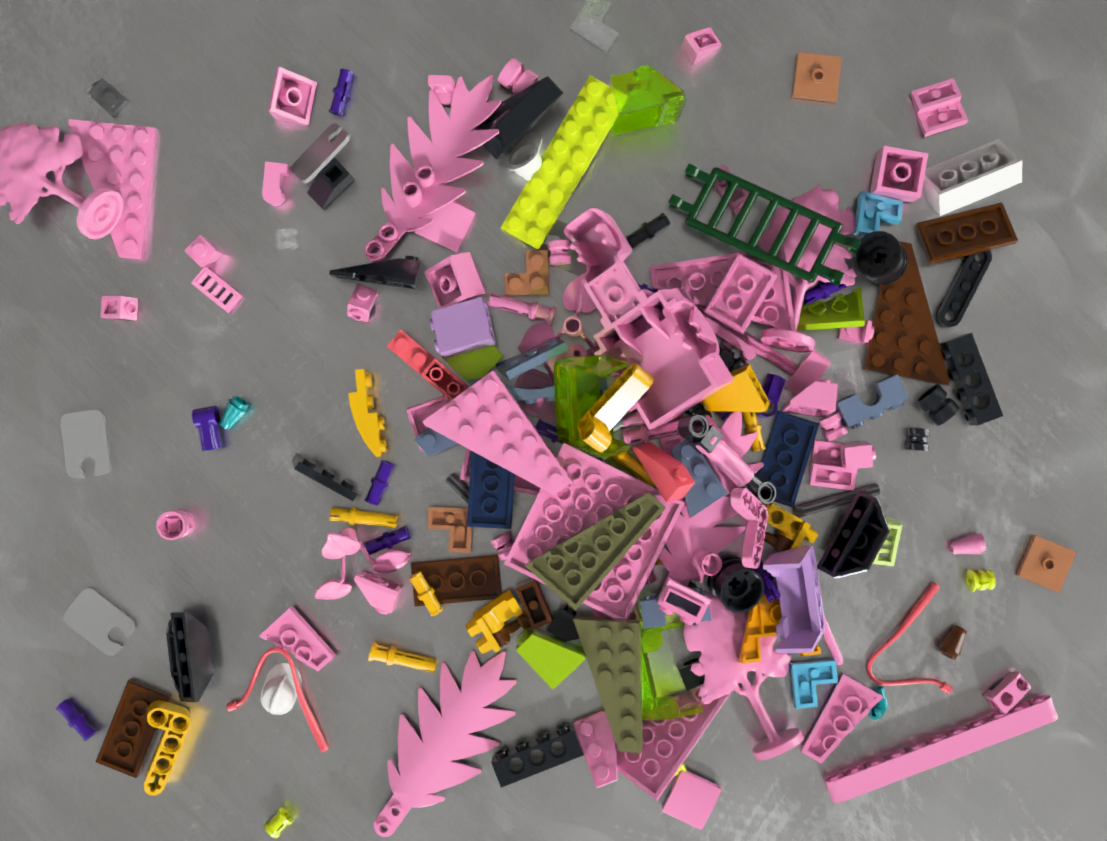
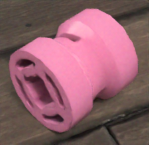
[548,240,571,265]
[819,412,849,441]
[491,531,514,561]
[692,549,722,576]

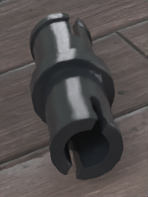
[626,213,670,248]

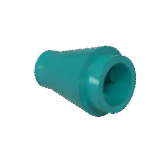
[219,396,249,430]

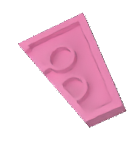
[259,606,336,671]
[573,710,618,788]

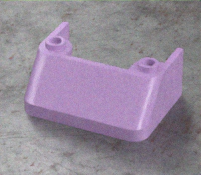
[763,546,825,653]

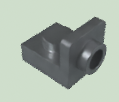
[87,78,129,118]

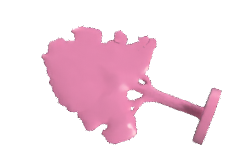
[0,122,123,240]
[757,185,857,353]
[683,592,804,761]

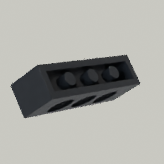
[939,333,1003,425]
[491,724,584,788]

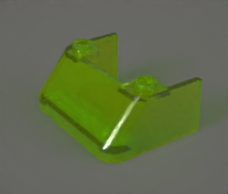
[610,65,687,136]
[554,355,630,459]
[641,620,704,720]

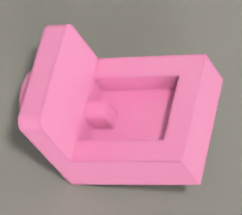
[347,283,378,322]

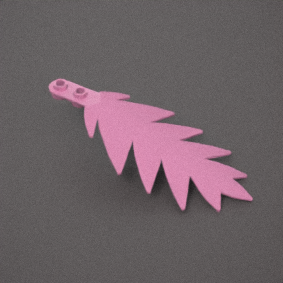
[365,75,502,262]
[659,412,764,615]
[373,650,517,837]

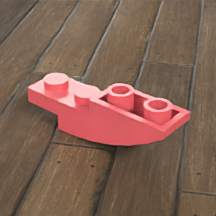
[387,330,469,400]

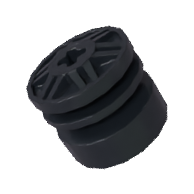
[853,231,908,285]
[705,554,764,613]

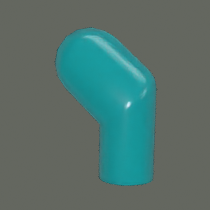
[868,686,888,720]

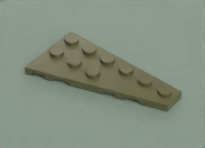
[524,492,666,610]
[573,616,643,753]

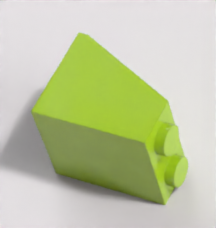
[516,628,586,689]

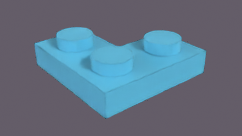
[854,191,903,237]
[790,659,838,709]

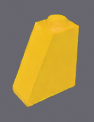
[701,364,770,412]

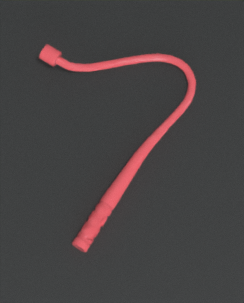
[867,582,953,694]
[226,647,329,752]

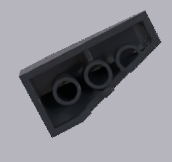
[476,76,564,160]
[329,256,424,290]

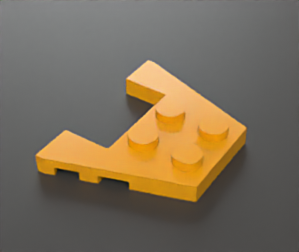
[739,592,821,663]

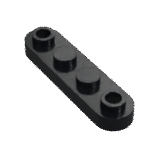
[937,250,992,327]

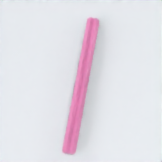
[690,301,798,375]

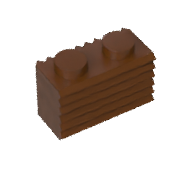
[516,578,552,629]

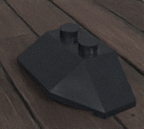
[817,490,890,579]
[166,612,214,702]

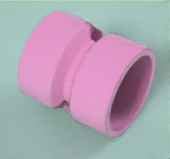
[497,58,539,95]
[156,509,195,540]

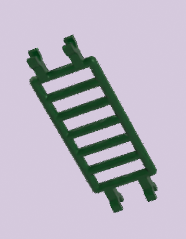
[668,163,861,286]

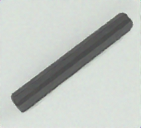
[794,483,880,518]

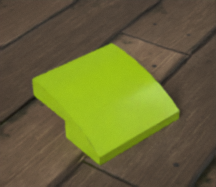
[441,345,504,385]

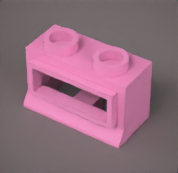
[656,577,711,625]

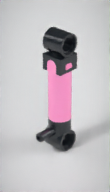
[677,415,776,504]

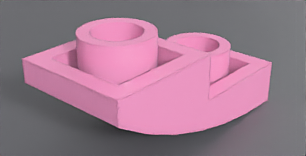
[784,350,831,395]

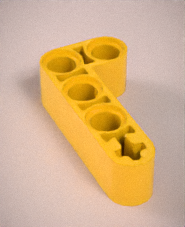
[577,363,654,452]
[144,700,190,796]

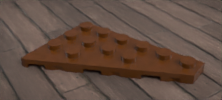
[862,241,950,386]

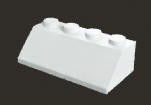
[922,139,1022,216]

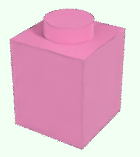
[184,235,223,268]
[840,441,876,470]

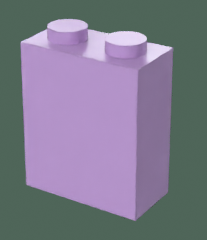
[430,297,496,358]

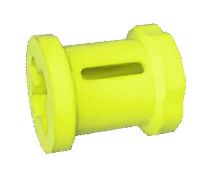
[264,807,294,838]

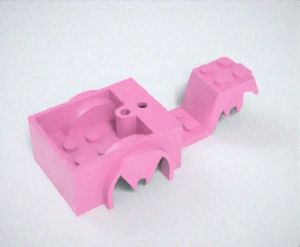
[564,208,734,430]

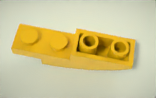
[348,369,387,457]

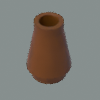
[939,625,967,660]

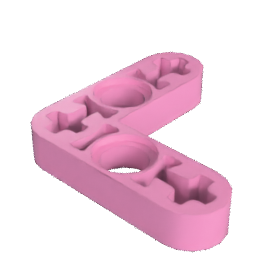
[730,488,768,569]

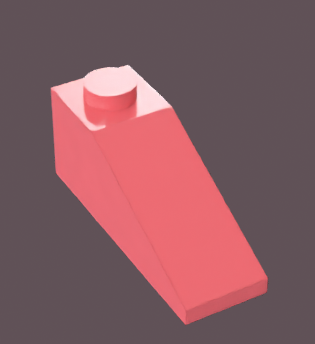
[633,443,695,503]

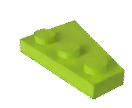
[797,287,865,331]

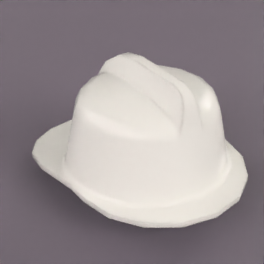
[506,132,542,181]
[261,663,301,715]

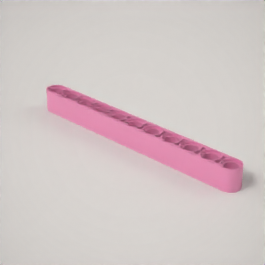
[824,695,1058,803]

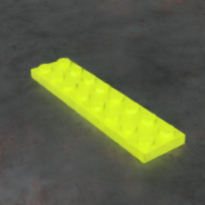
[501,75,628,250]

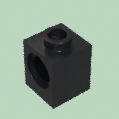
[676,656,705,691]

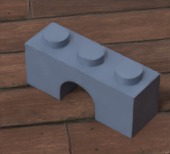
[835,374,909,429]
[639,588,712,629]

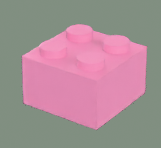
[870,146,928,203]

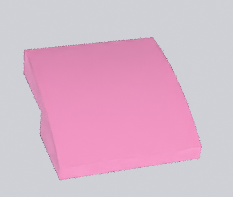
[910,78,968,137]
[414,202,475,253]
[809,439,857,491]
[662,770,722,830]

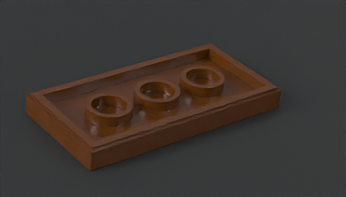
[915,202,1018,264]
[411,554,502,607]
[96,679,171,778]

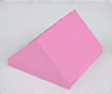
[268,67,317,126]

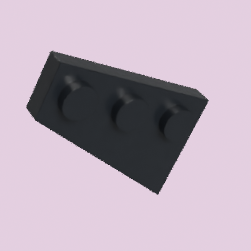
[292,453,357,501]

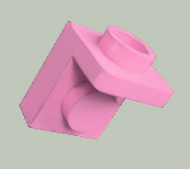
[428,75,456,105]
[101,296,138,320]
[837,320,874,344]

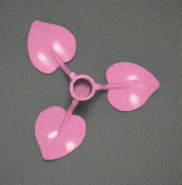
[518,273,615,373]
[315,528,412,600]

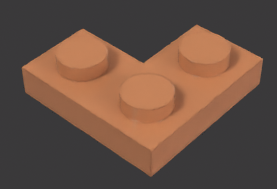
[504,250,549,296]
[427,506,472,553]

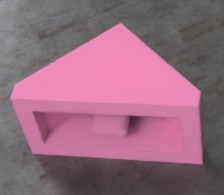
[681,27,722,65]

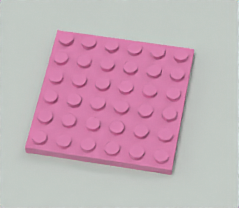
[504,443,685,620]

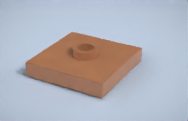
[792,52,842,103]
[1016,535,1077,593]

